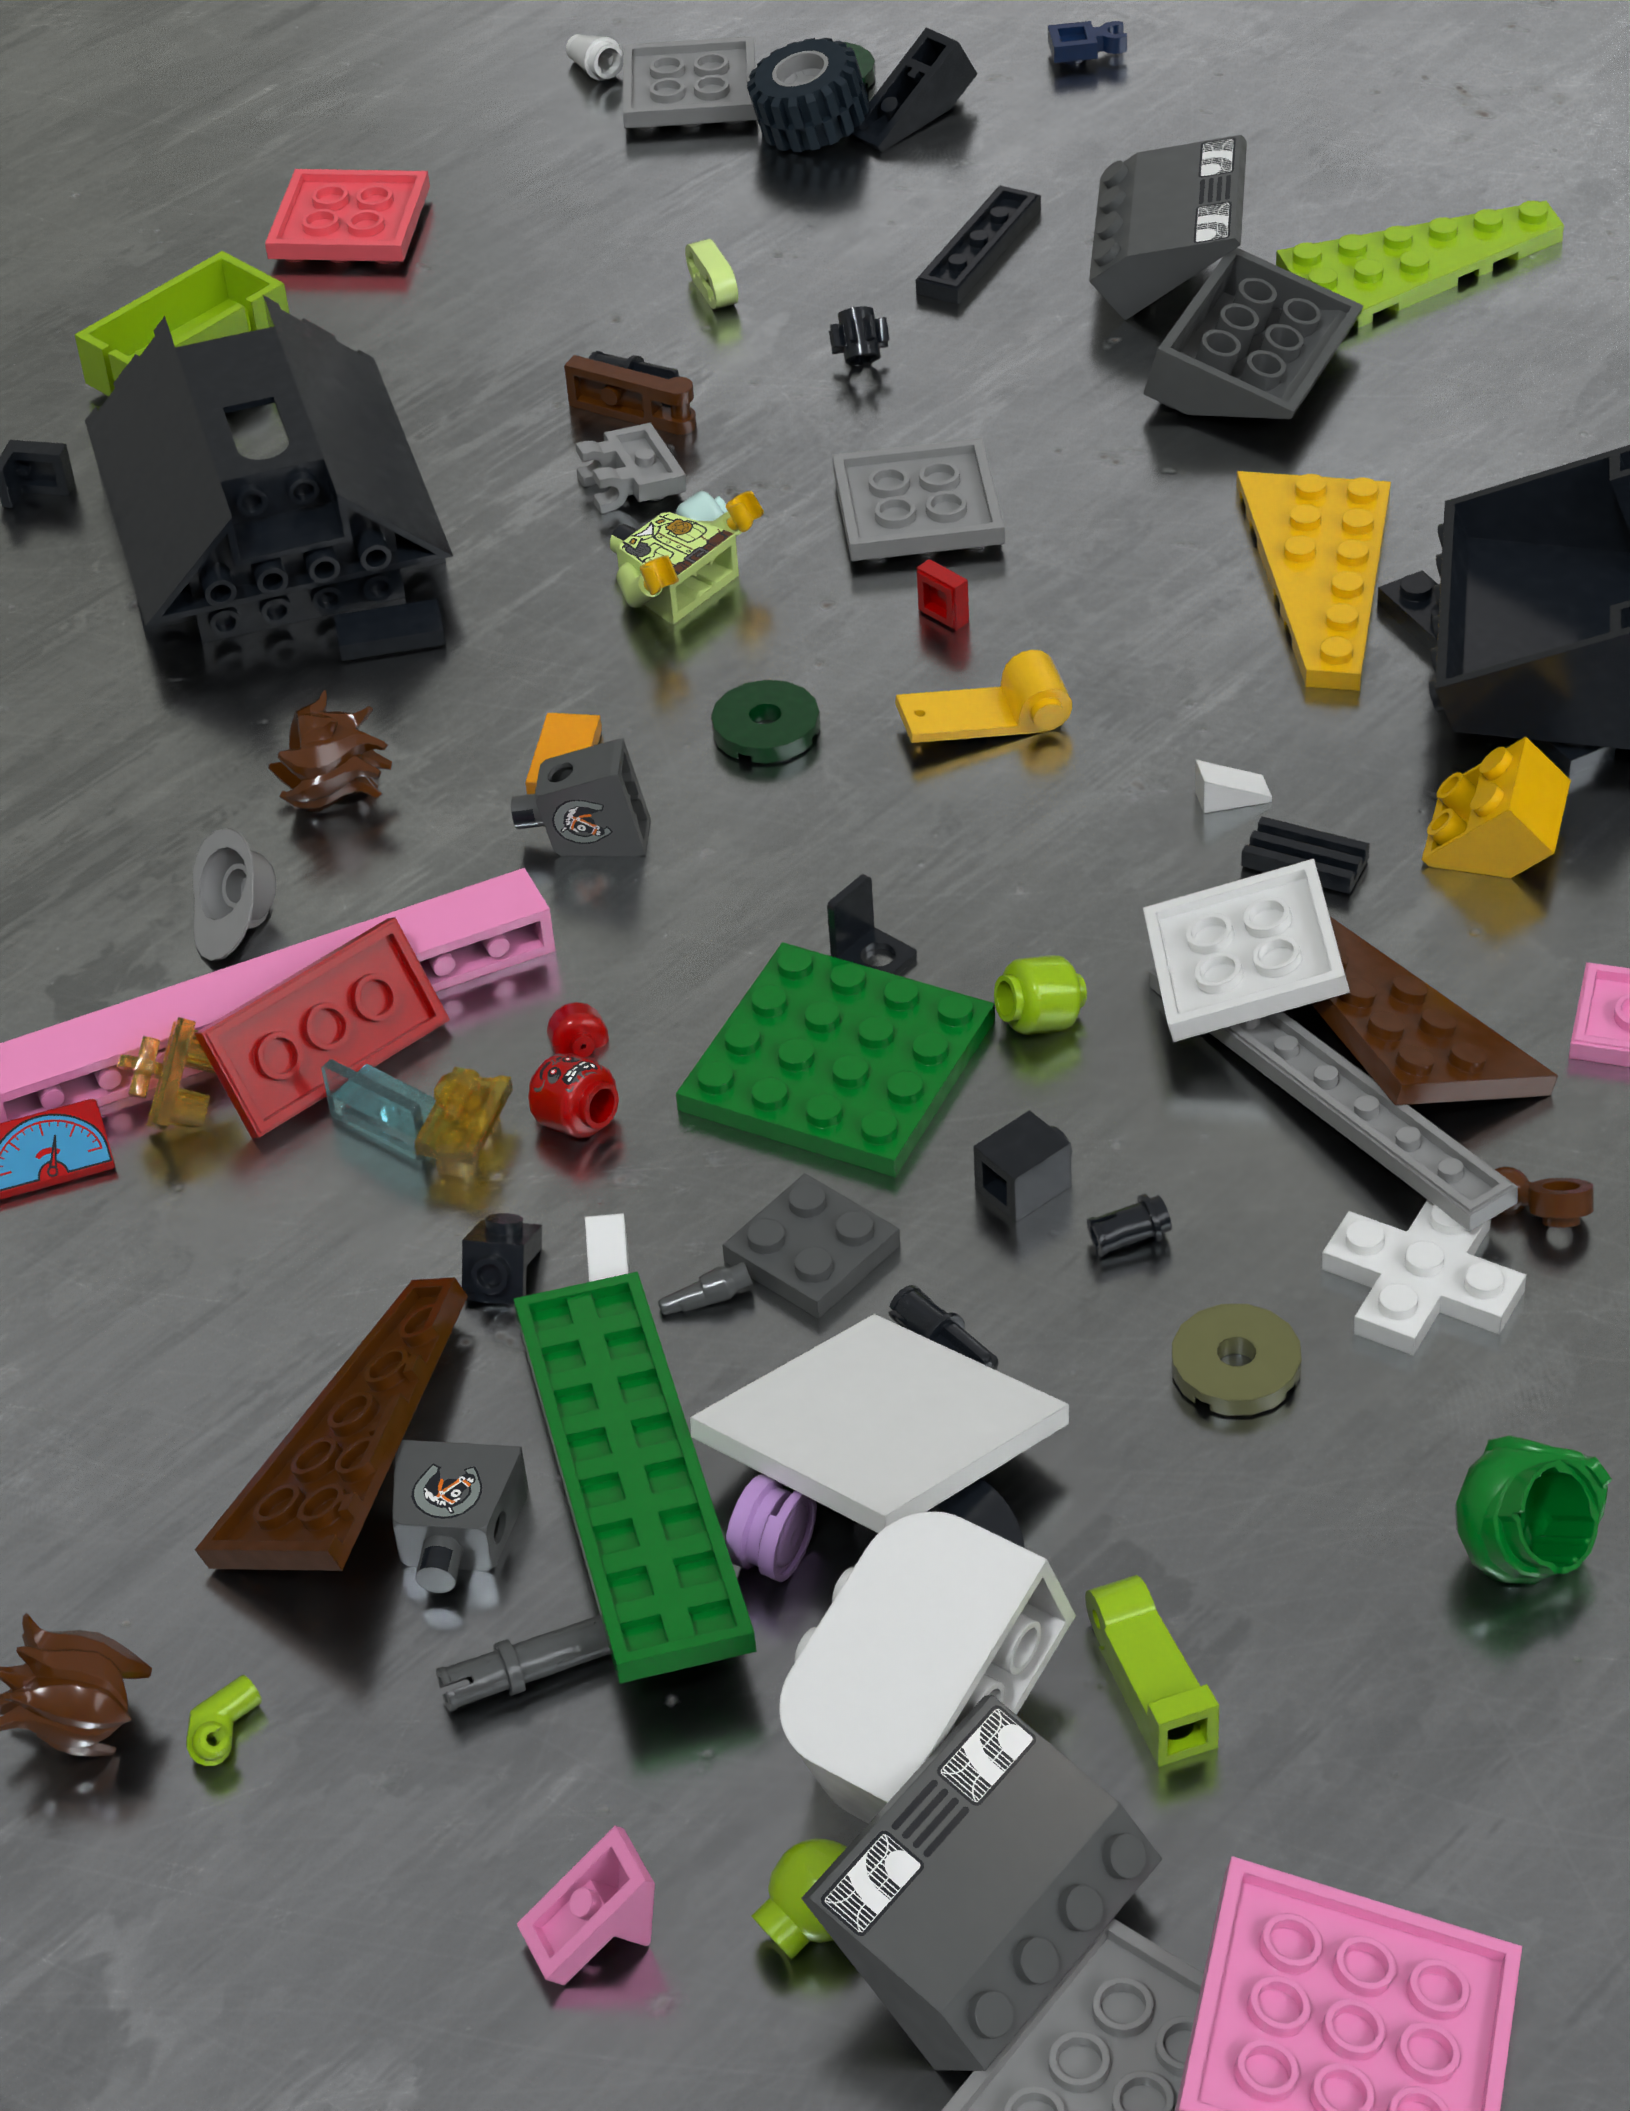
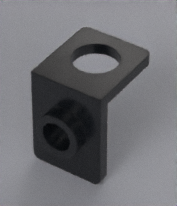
[827,874,917,975]

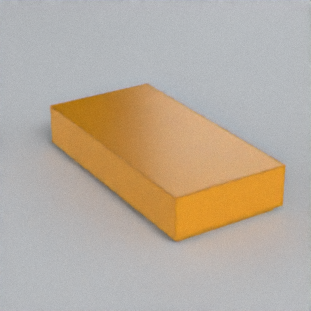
[525,713,602,794]

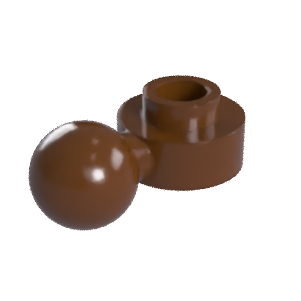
[1495,1166,1594,1228]

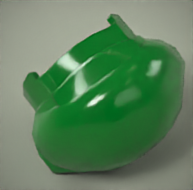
[1455,1435,1612,1584]

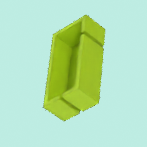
[74,251,290,396]

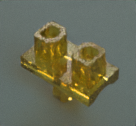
[117,1017,215,1131]
[414,1067,513,1178]

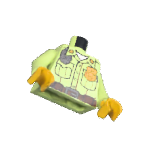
[610,491,764,624]

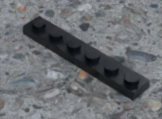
[1377,570,1616,777]

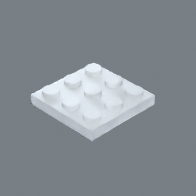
[1143,859,1350,1042]

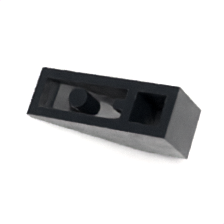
[849,27,977,152]

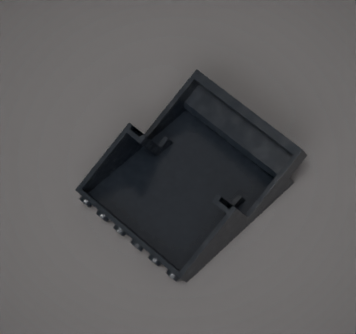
[1429,445,1630,749]

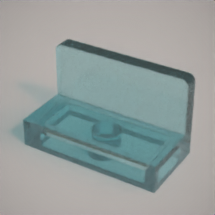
[321,1059,460,1163]

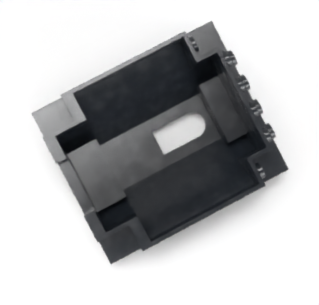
[85,295,453,644]

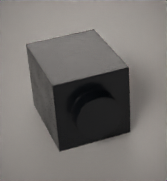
[973,1110,1072,1222]

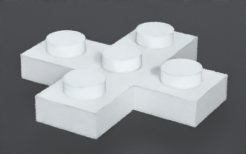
[1321,1200,1527,1356]

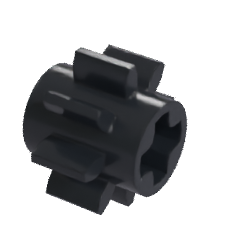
[829,306,890,365]

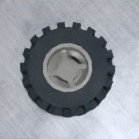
[747,38,869,152]

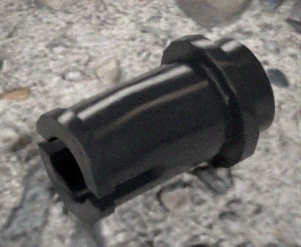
[1087,1194,1172,1257]

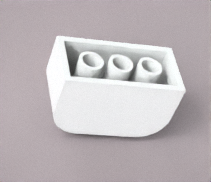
[779,1512,1076,1824]

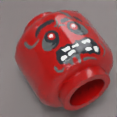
[528,1053,619,1138]

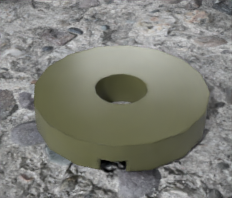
[1172,1304,1302,1416]

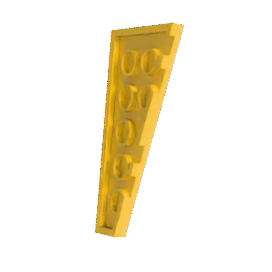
[1236,471,1391,691]

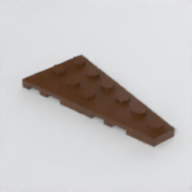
[1311,916,1558,1105]

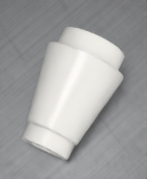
[566,34,623,81]

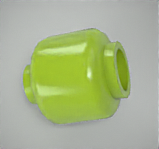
[994,955,1087,1035]

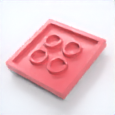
[265,169,430,264]

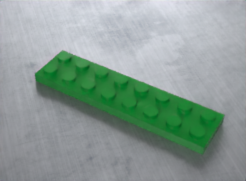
[513,1271,757,1684]

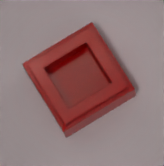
[916,559,969,631]

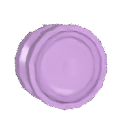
[725,1474,817,1583]

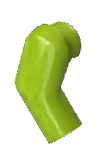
[186,1675,262,1766]

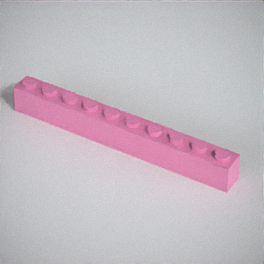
[0,868,556,1123]

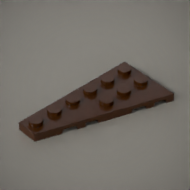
[195,1277,468,1571]

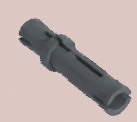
[436,1614,611,1712]

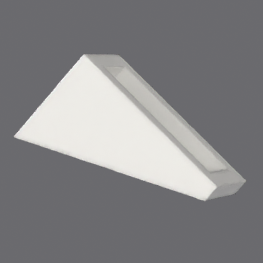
[1195,759,1272,814]
[585,1213,629,1282]

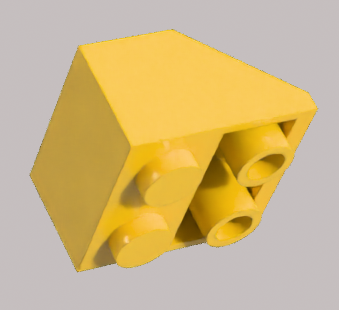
[1422,737,1571,878]

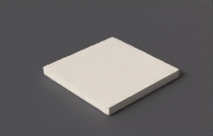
[690,1314,1069,1533]

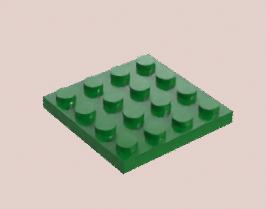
[676,942,995,1178]

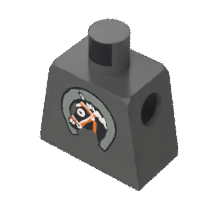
[511,738,651,856]
[393,1440,529,1593]

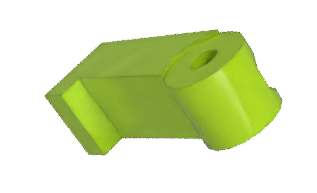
[1085,1575,1219,1767]

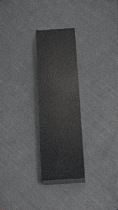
[915,185,1041,305]

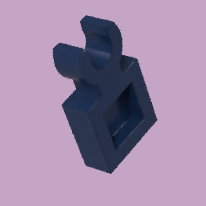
[1048,21,1127,65]

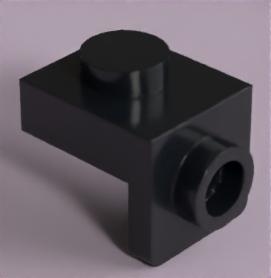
[0,440,76,508]
[462,1213,542,1305]

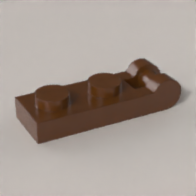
[564,355,697,435]

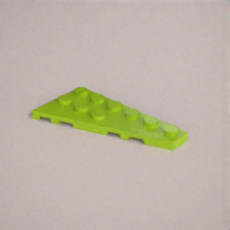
[1276,201,1564,328]

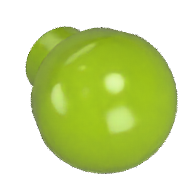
[751,1838,847,1960]

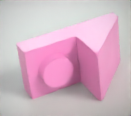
[517,1825,655,1985]

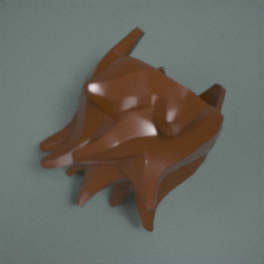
[268,690,392,812]
[0,1613,152,1756]

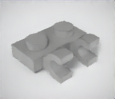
[576,422,686,514]

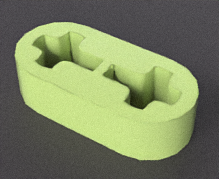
[685,239,738,309]

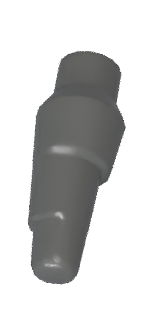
[658,1261,753,1315]

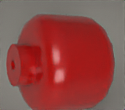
[547,1002,609,1058]

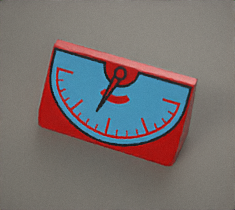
[0,1099,116,1200]

